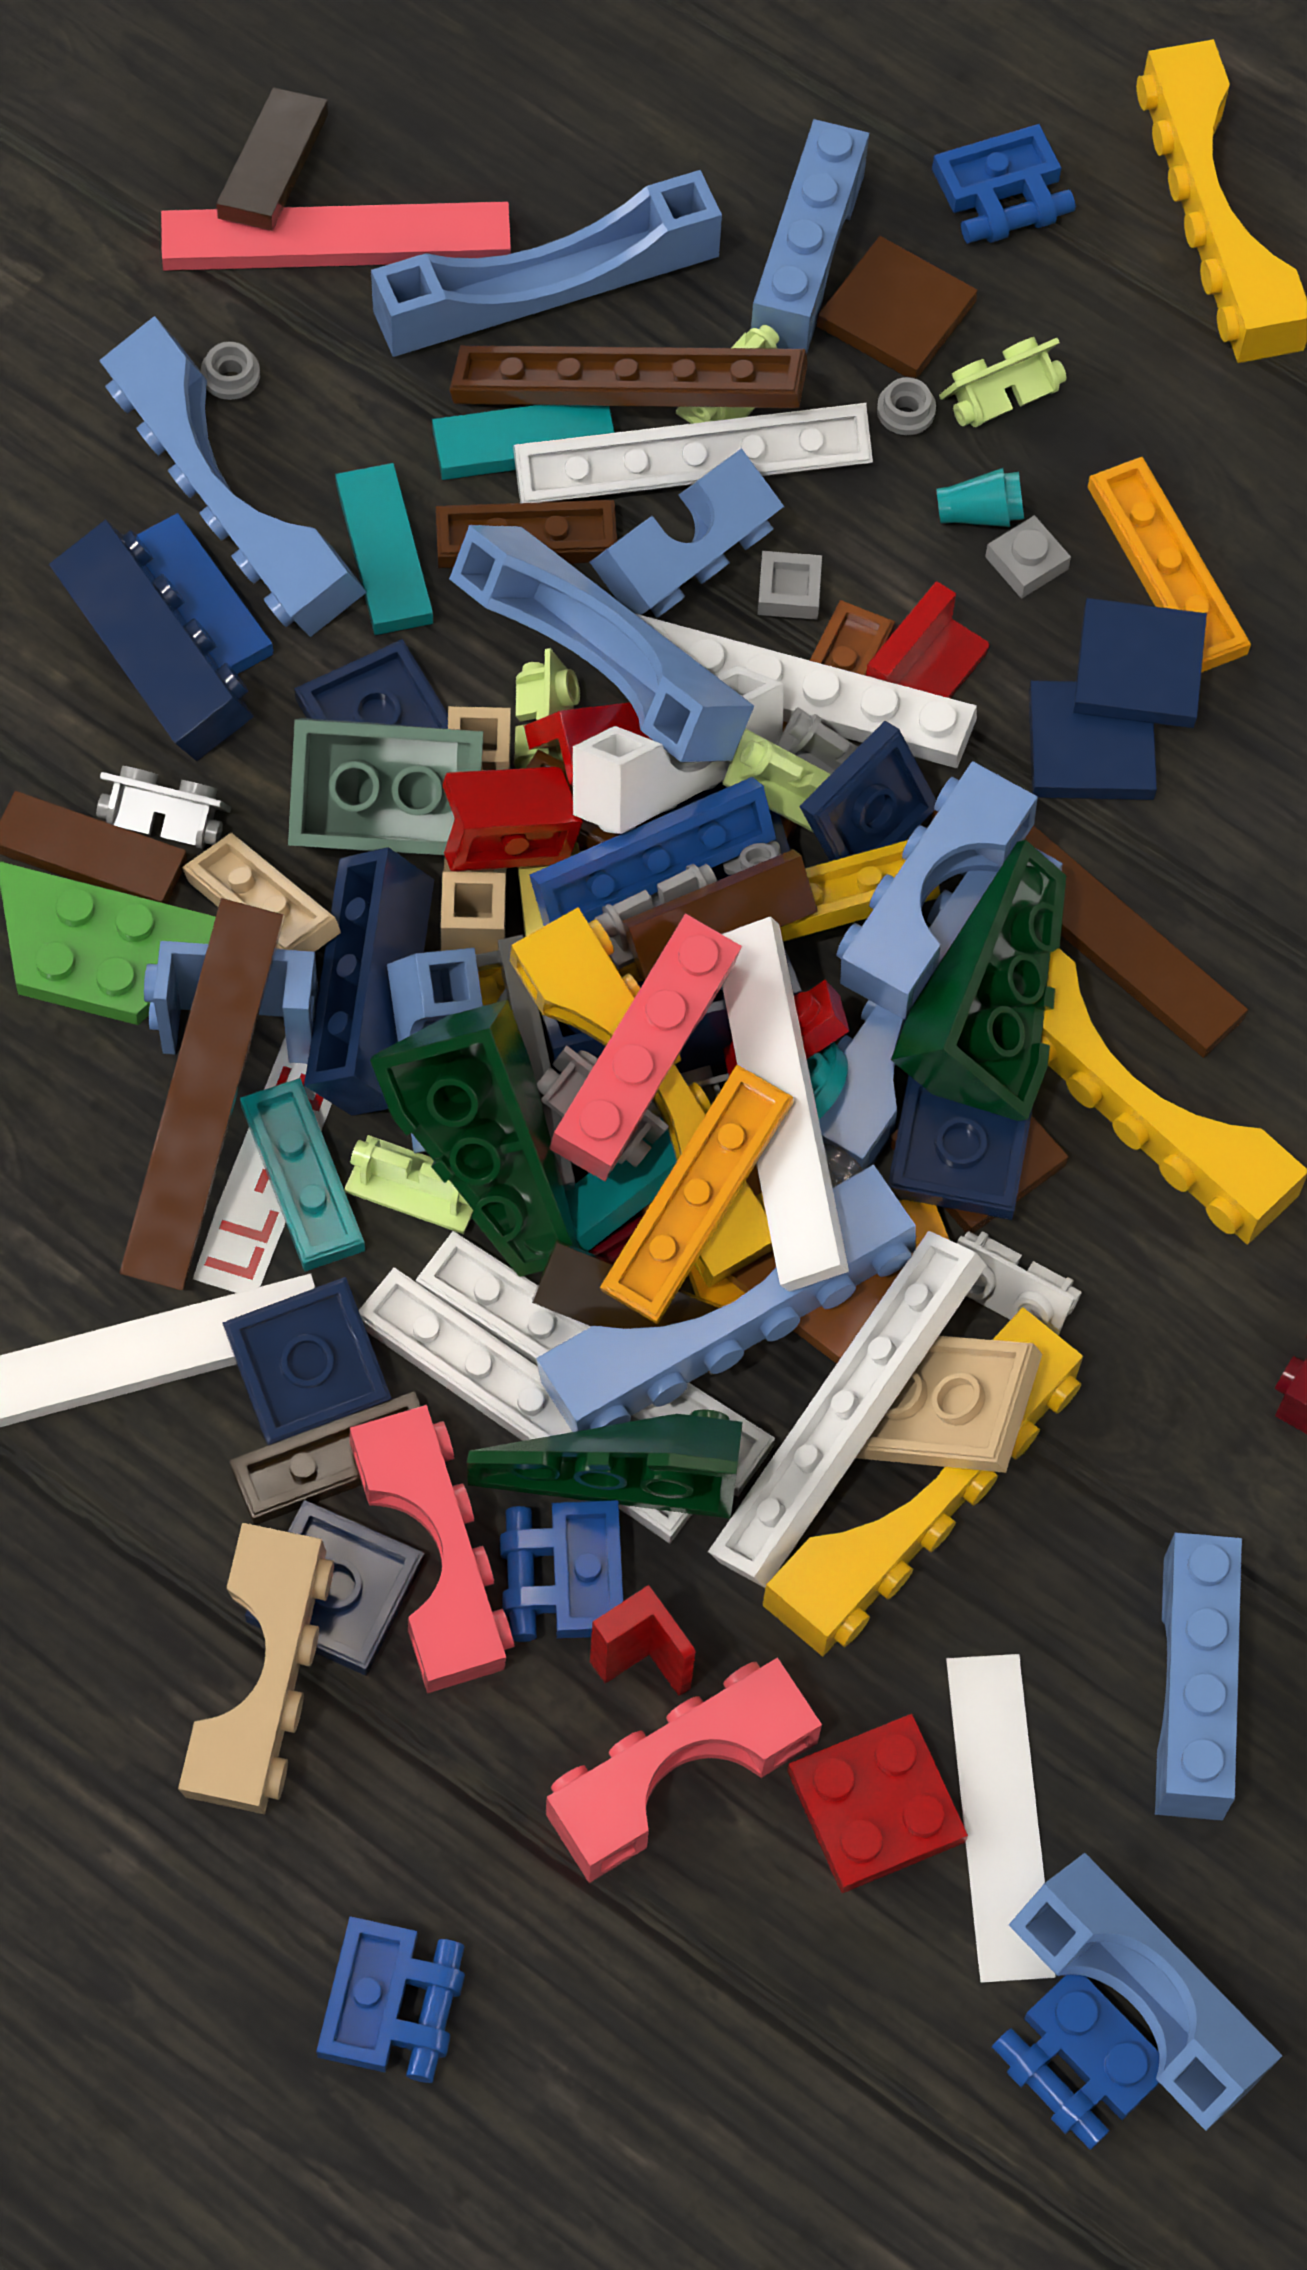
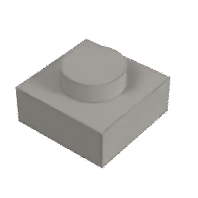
[985,515,1071,599]
[757,551,822,619]

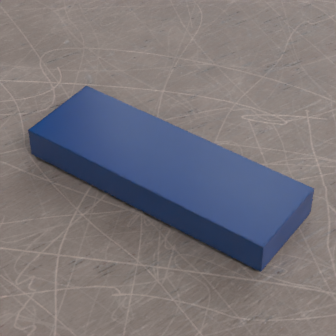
[137,513,273,674]

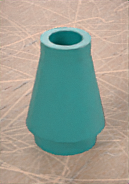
[937,468,1024,527]

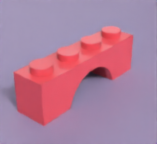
[549,913,742,1182]
[350,1405,514,1694]
[546,1657,822,1883]

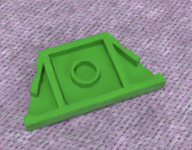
[0,862,216,1025]

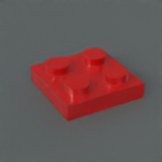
[787,1714,968,1893]

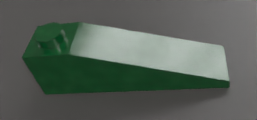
[891,840,1067,1121]
[370,999,579,1277]
[467,1409,743,1519]

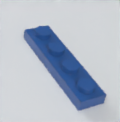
[529,777,776,926]

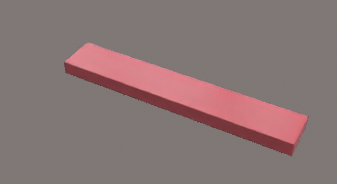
[161,202,511,271]

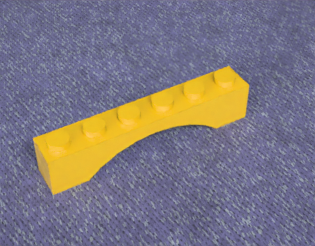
[1136,39,1307,363]
[510,907,773,1288]
[1041,948,1307,1245]
[763,1307,1083,1657]

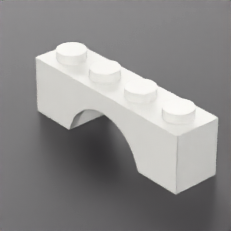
[573,666,784,834]

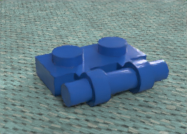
[932,124,1075,244]
[500,1500,623,1642]
[316,1916,465,2083]
[992,1975,1160,2150]

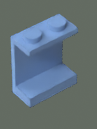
[144,941,319,1064]

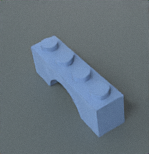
[751,119,869,355]
[836,761,1038,1020]
[1155,1532,1242,1820]
[1009,1853,1282,2131]

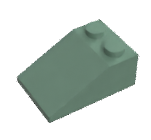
[288,718,484,855]

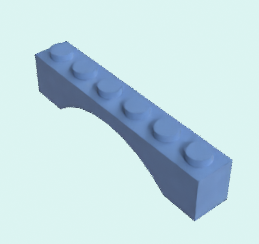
[371,170,722,357]
[99,316,367,637]
[449,525,754,762]
[819,849,1063,1177]
[536,1165,916,1432]

